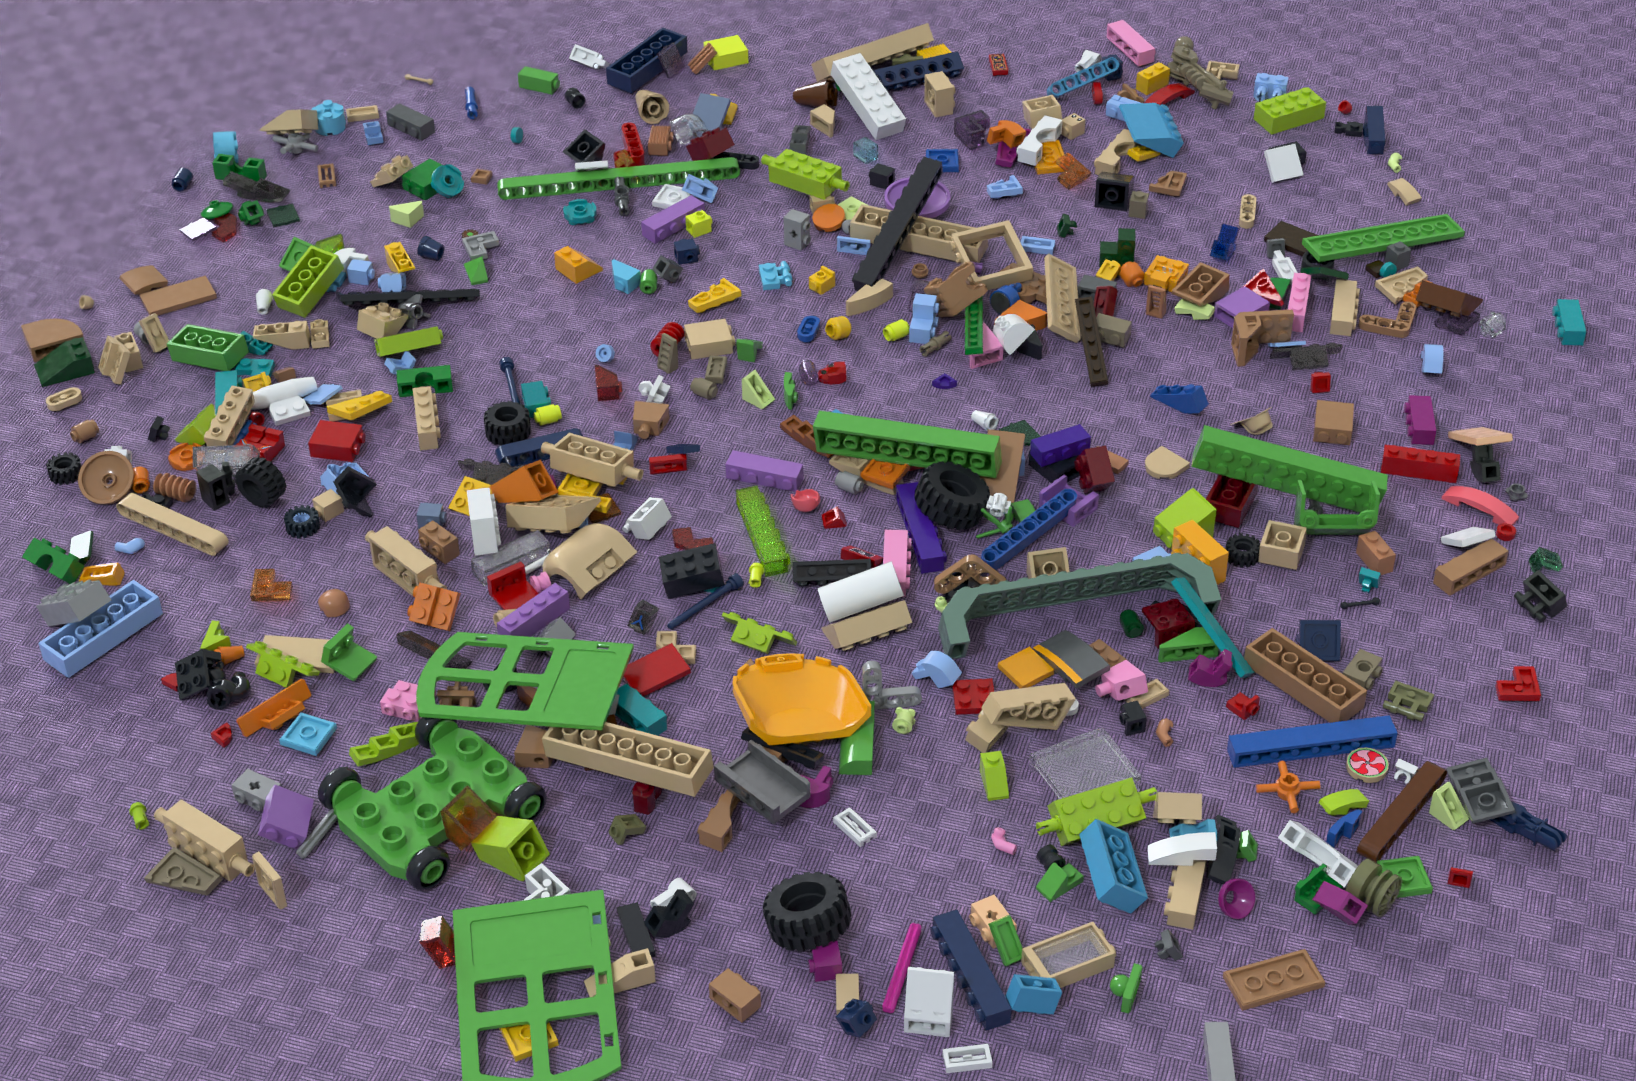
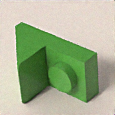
[736,339,763,362]
[1036,863,1084,902]

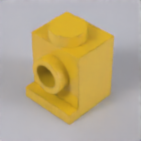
[809,266,835,295]

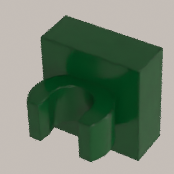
[1057,214,1077,238]

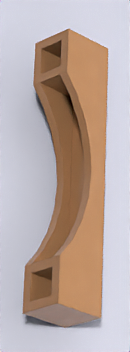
[697,746,782,852]

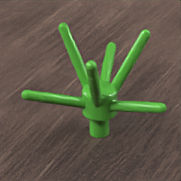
[976,506,1014,538]

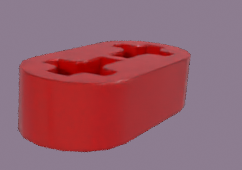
[1092,82,1103,105]

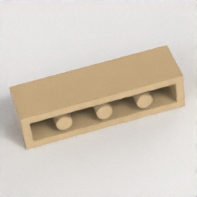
[1330,279,1360,336]
[1164,860,1207,930]

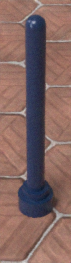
[499,357,520,404]
[667,573,744,629]

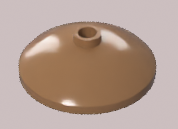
[78,451,134,505]

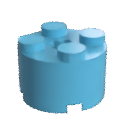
[312,100,346,136]
[213,131,239,163]

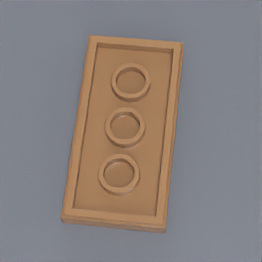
[139,275,217,316]
[980,429,1025,503]
[1223,949,1325,1011]

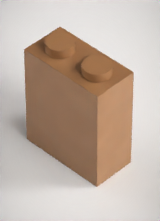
[1313,400,1354,445]

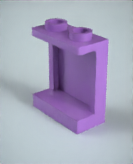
[1039,475,1099,527]

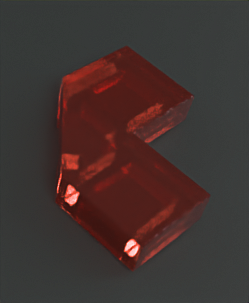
[212,212,237,242]
[672,527,713,550]

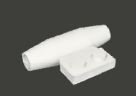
[251,377,317,426]

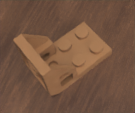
[1231,310,1294,366]

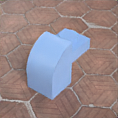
[1421,344,1443,374]
[911,651,962,689]

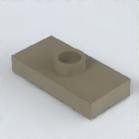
[705,356,727,384]

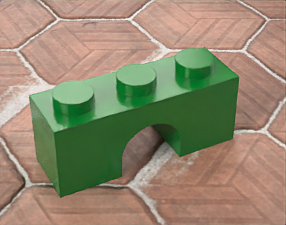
[212,154,267,185]
[396,365,453,398]
[22,538,85,584]

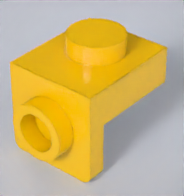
[242,372,272,392]

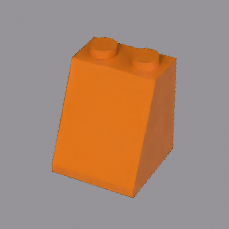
[489,460,559,503]

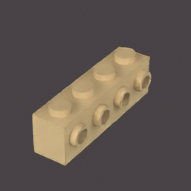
[204,386,255,454]
[413,386,441,451]

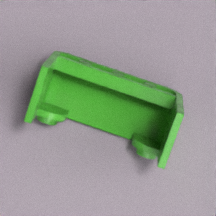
[1294,480,1380,535]

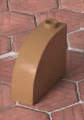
[21,318,85,362]

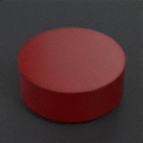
[1496,523,1516,541]

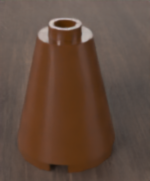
[793,78,838,110]

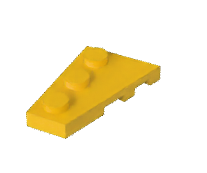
[688,278,742,313]
[327,391,392,420]

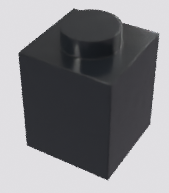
[869,163,895,190]

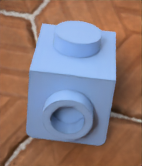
[384,351,416,375]

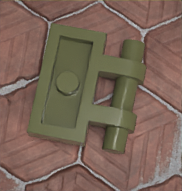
[1383,680,1434,722]

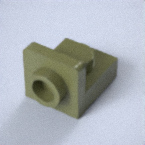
[609,814,646,845]

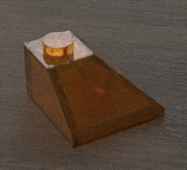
[440,785,498,851]

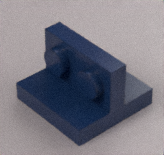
[1296,619,1341,661]

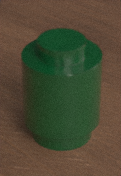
[1119,609,1144,638]

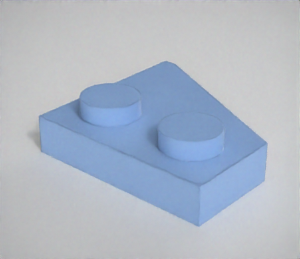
[987,175,1023,199]

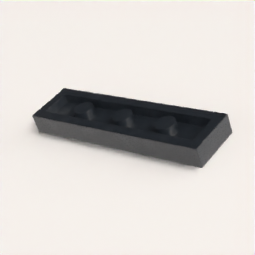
[741,727,825,769]

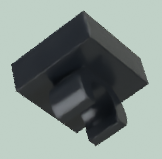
[148,416,170,442]

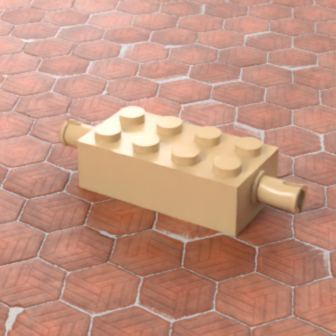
[541,433,644,487]
[365,526,447,596]
[154,799,255,882]

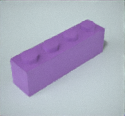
[641,195,705,244]
[725,450,804,492]
[497,583,570,637]

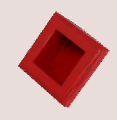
[821,506,847,529]
[1447,867,1473,888]

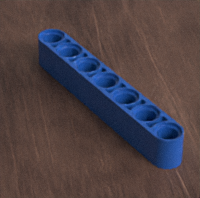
[981,489,1077,574]

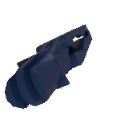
[1489,801,1567,851]

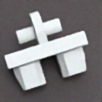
[638,375,670,404]

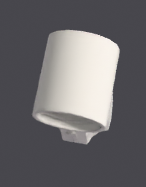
[1075,50,1101,76]
[650,878,697,907]

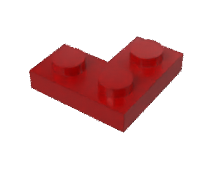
[1495,666,1541,701]

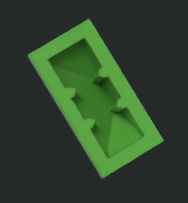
[464,256,488,285]

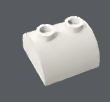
[993,314,1035,355]

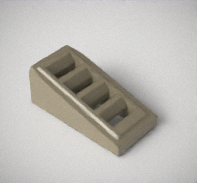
[657,333,678,374]

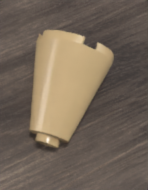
[635,90,669,124]

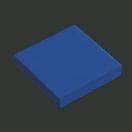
[926,149,959,172]

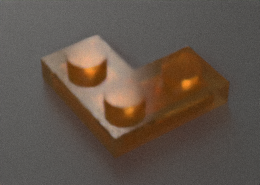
[1056,153,1091,190]
[250,569,293,601]

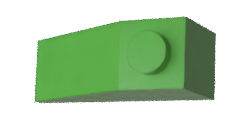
[1158,627,1219,663]

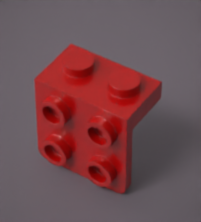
[487,561,538,610]

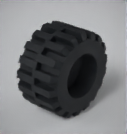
[484,401,531,446]
[235,457,287,508]

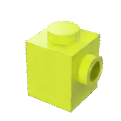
[685,210,713,238]

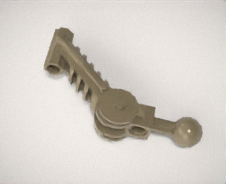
[1167,36,1233,109]

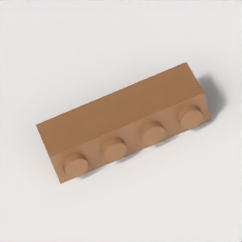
[1433,539,1509,596]

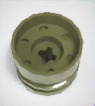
[1345,859,1403,917]

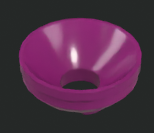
[1218,878,1255,919]

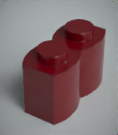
[632,781,663,815]

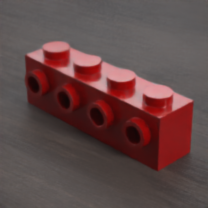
[1381,444,1460,483]

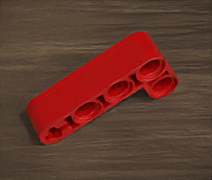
[614,122,645,168]

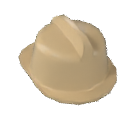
[1230,407,1273,435]

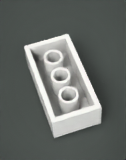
[467,488,501,556]

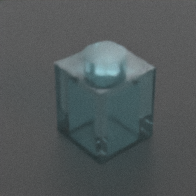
[853,137,878,164]

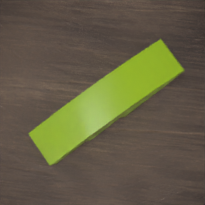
[349,722,419,767]

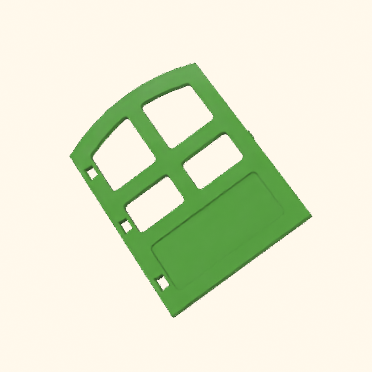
[416,632,634,730]
[452,890,622,1081]

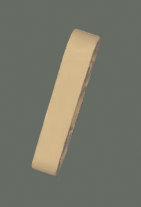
[1239,194,1256,229]

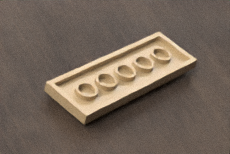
[1044,253,1081,343]

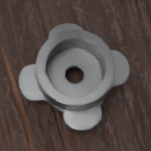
[1505,483,1528,501]

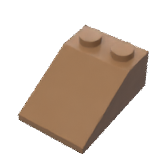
[1172,262,1230,306]

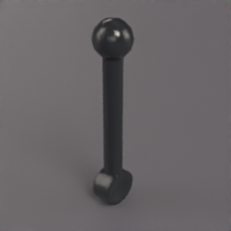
[1340,597,1380,609]

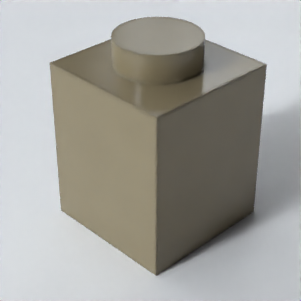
[1128,191,1149,219]

